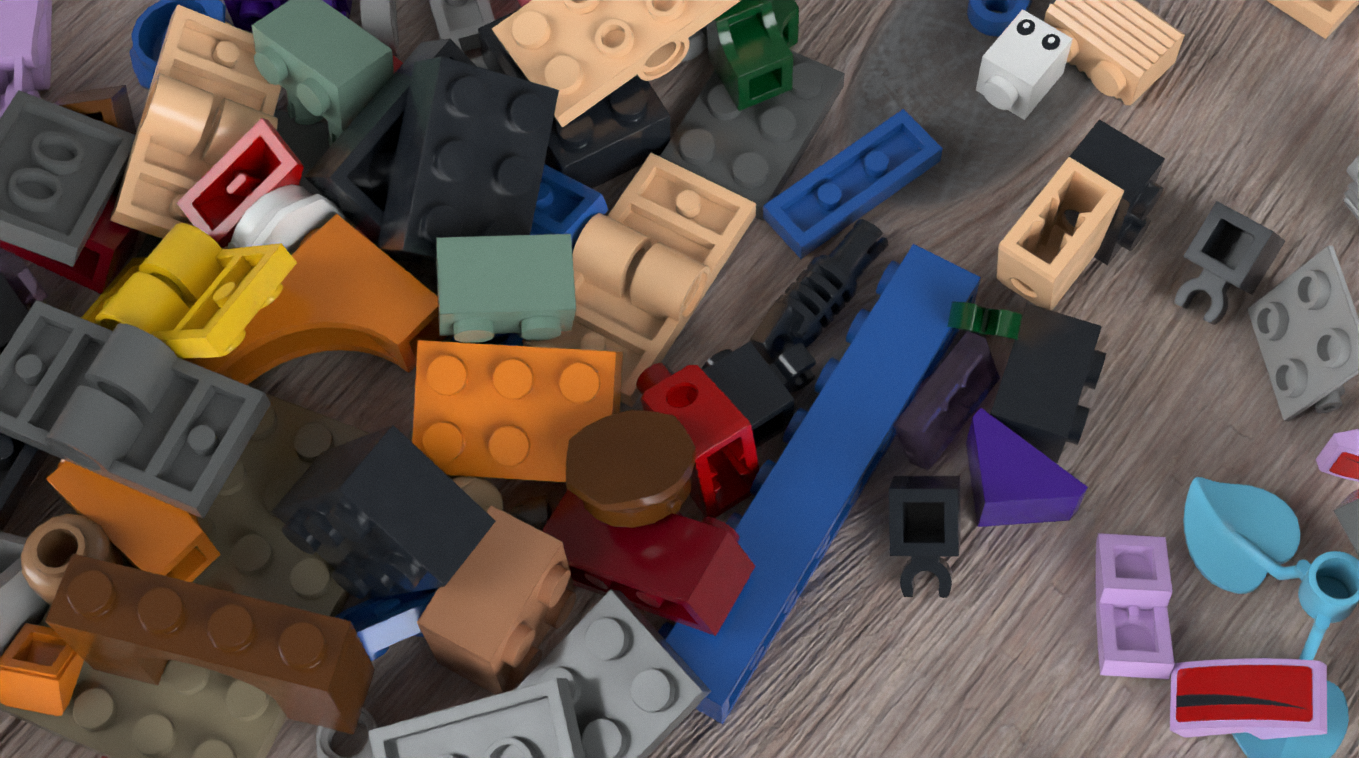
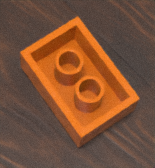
[412,340,623,482]

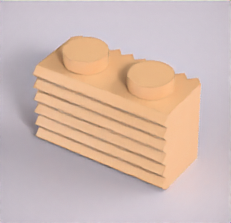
[1044,0,1185,105]

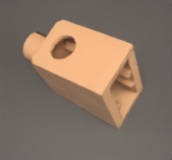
[997,157,1124,311]

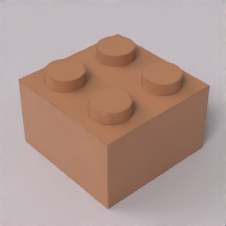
[417,505,576,695]

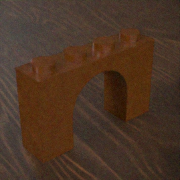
[45,553,375,735]

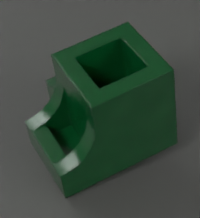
[707,0,799,111]

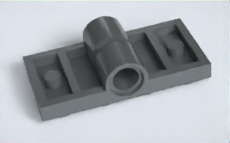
[0,300,271,519]

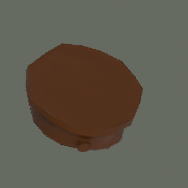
[566,410,697,528]

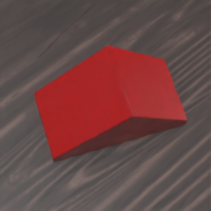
[177,118,304,248]

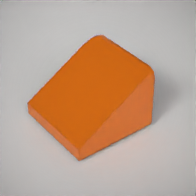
[0,623,84,716]

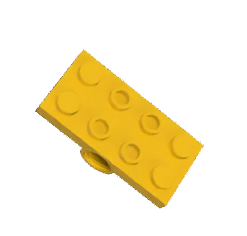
[81,223,297,359]

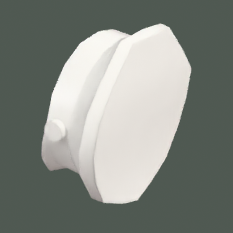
[228,184,345,255]

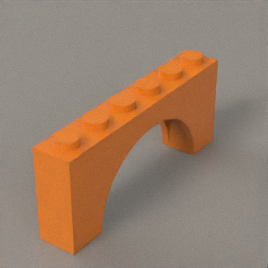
[46,213,447,582]

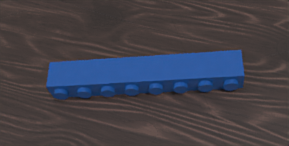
[658,244,981,725]

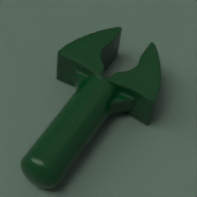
[947,301,1023,340]

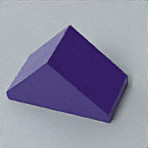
[966,408,1088,527]

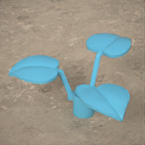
[1183,477,1359,758]

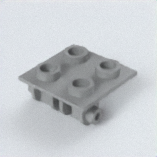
[1247,246,1359,421]

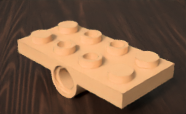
[492,0,741,128]
[110,5,282,249]
[522,153,756,407]

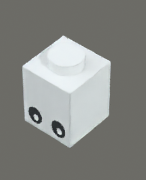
[976,9,1073,120]

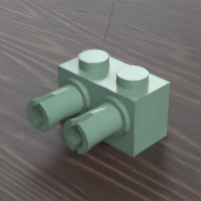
[252,0,394,146]
[436,234,576,343]

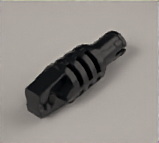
[750,219,888,365]

